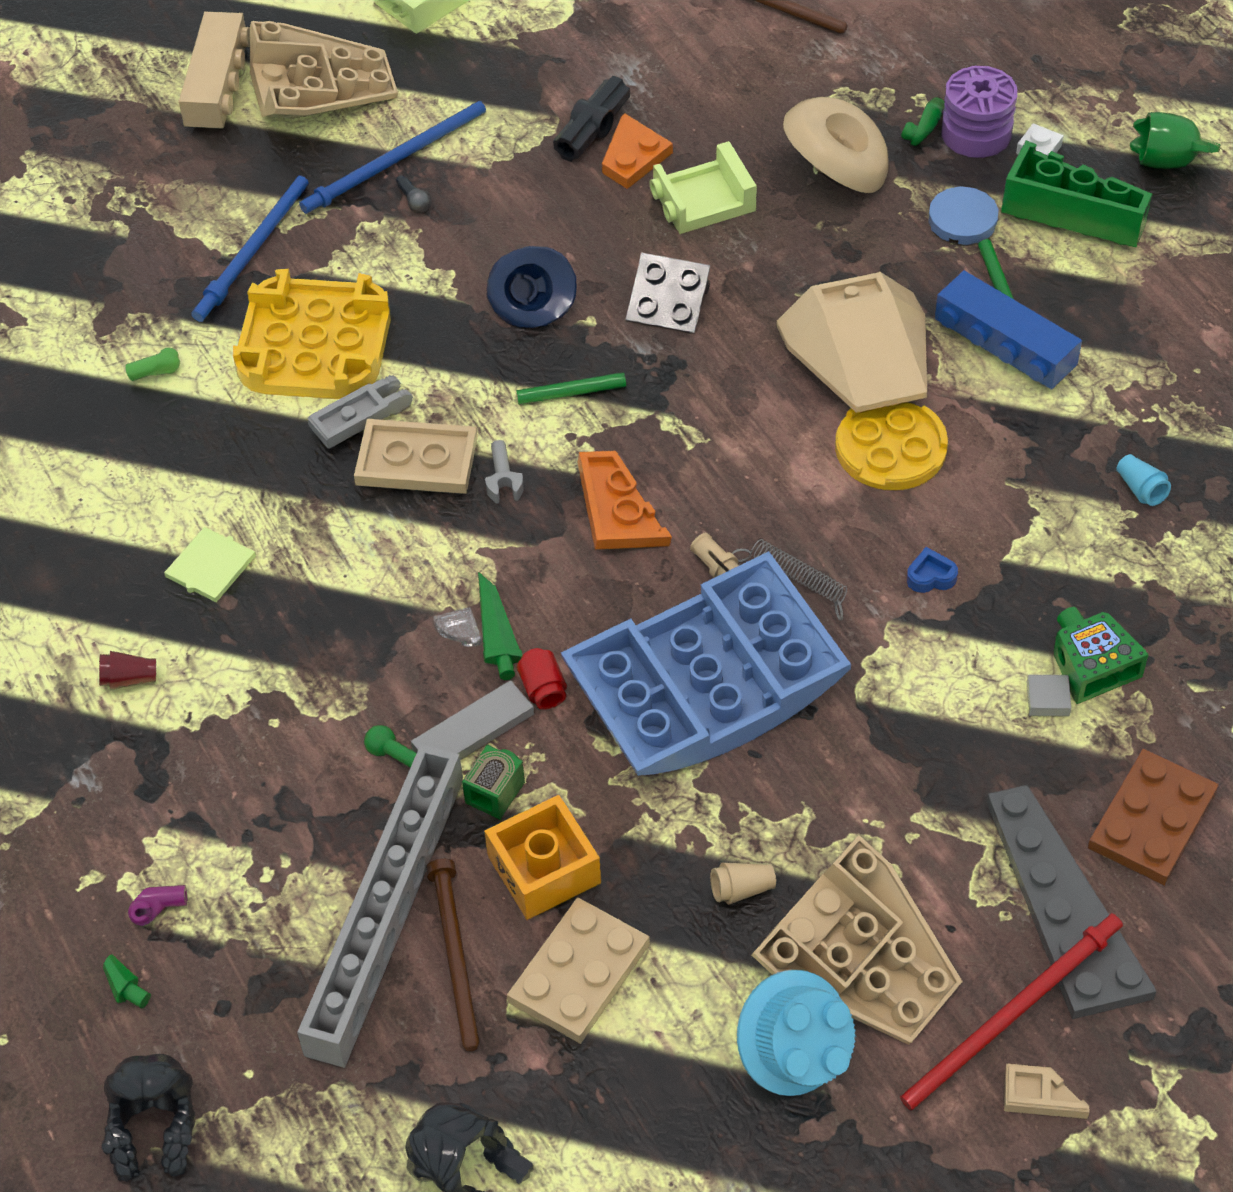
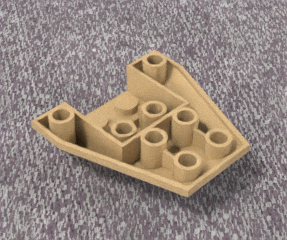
[250,21,398,119]
[777,272,927,413]
[751,835,963,1045]

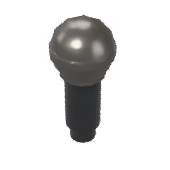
[396,175,431,213]

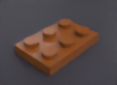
[1088,749,1219,886]

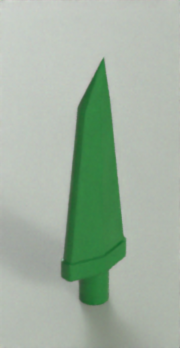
[478,572,522,680]

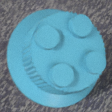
[737,970,856,1096]

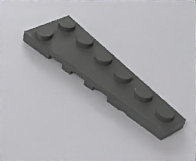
[986,785,1156,1019]

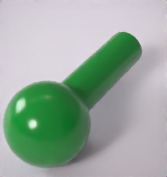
[364,725,417,768]

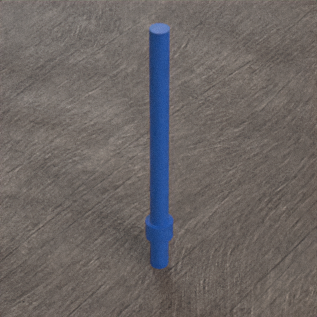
[191,176,309,322]

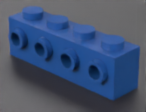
[935,270,1082,390]

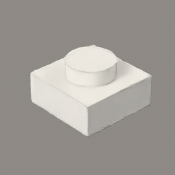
[1016,123,1064,155]

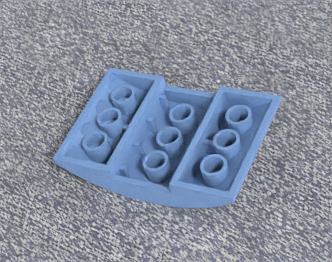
[561,551,851,776]

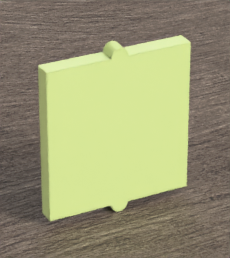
[164,527,256,603]

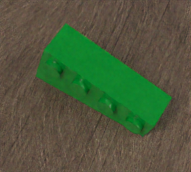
[1001,140,1152,247]

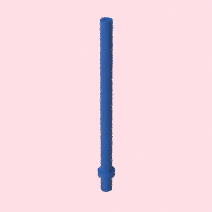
[299,101,486,214]

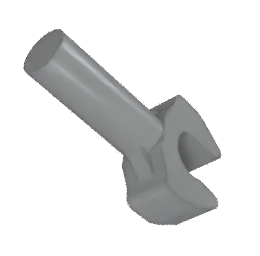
[485,440,524,503]

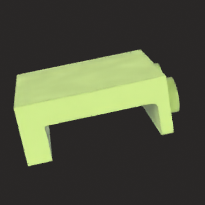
[649,141,757,234]

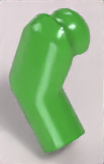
[126,348,180,381]

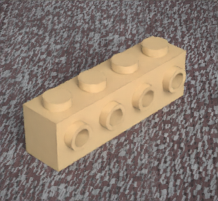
[179,12,250,128]

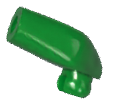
[901,97,944,146]

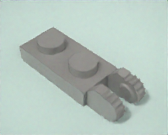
[307,375,413,449]

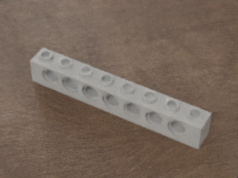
[297,744,463,1068]

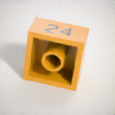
[484,795,601,920]

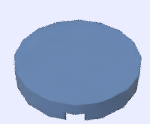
[928,187,999,245]

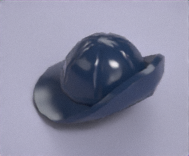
[486,246,577,328]

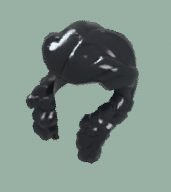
[102,1054,196,1182]
[405,1102,534,1192]

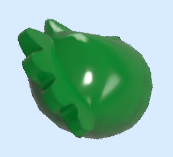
[1130,112,1221,169]

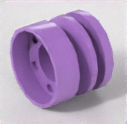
[941,66,1017,158]

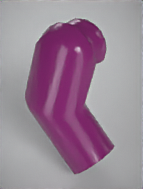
[128,885,188,926]

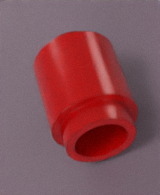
[516,648,567,710]

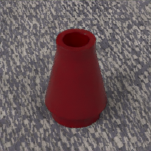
[99,651,156,690]

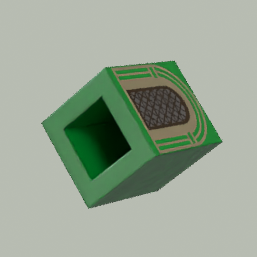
[462,745,525,820]

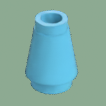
[1117,454,1171,506]

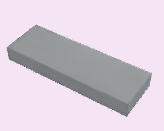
[411,680,534,760]

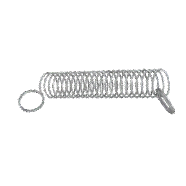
[732,539,847,620]

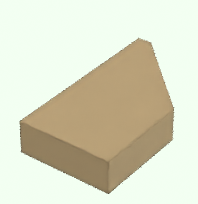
[1004,1064,1089,1119]

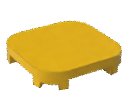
[233,269,391,399]

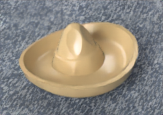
[783,97,889,193]

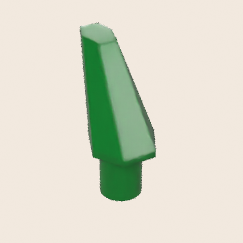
[103,954,151,1009]

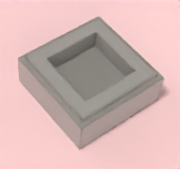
[1027,675,1071,716]

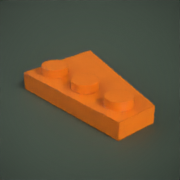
[577,451,672,550]

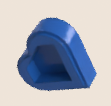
[907,547,958,593]

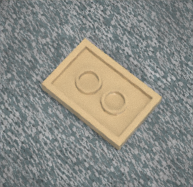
[354,419,478,494]
[507,897,650,1044]

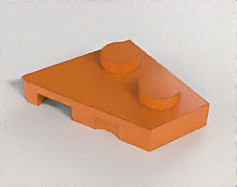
[602,114,673,189]

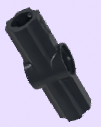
[553,75,630,162]

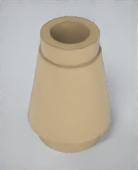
[710,863,776,905]

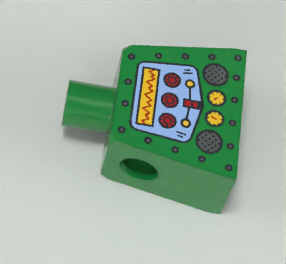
[1053,607,1148,704]

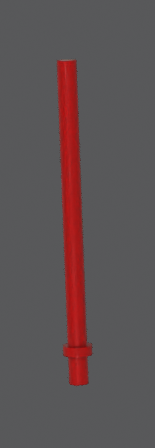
[900,913,1123,1111]

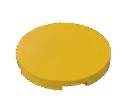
[835,402,948,490]

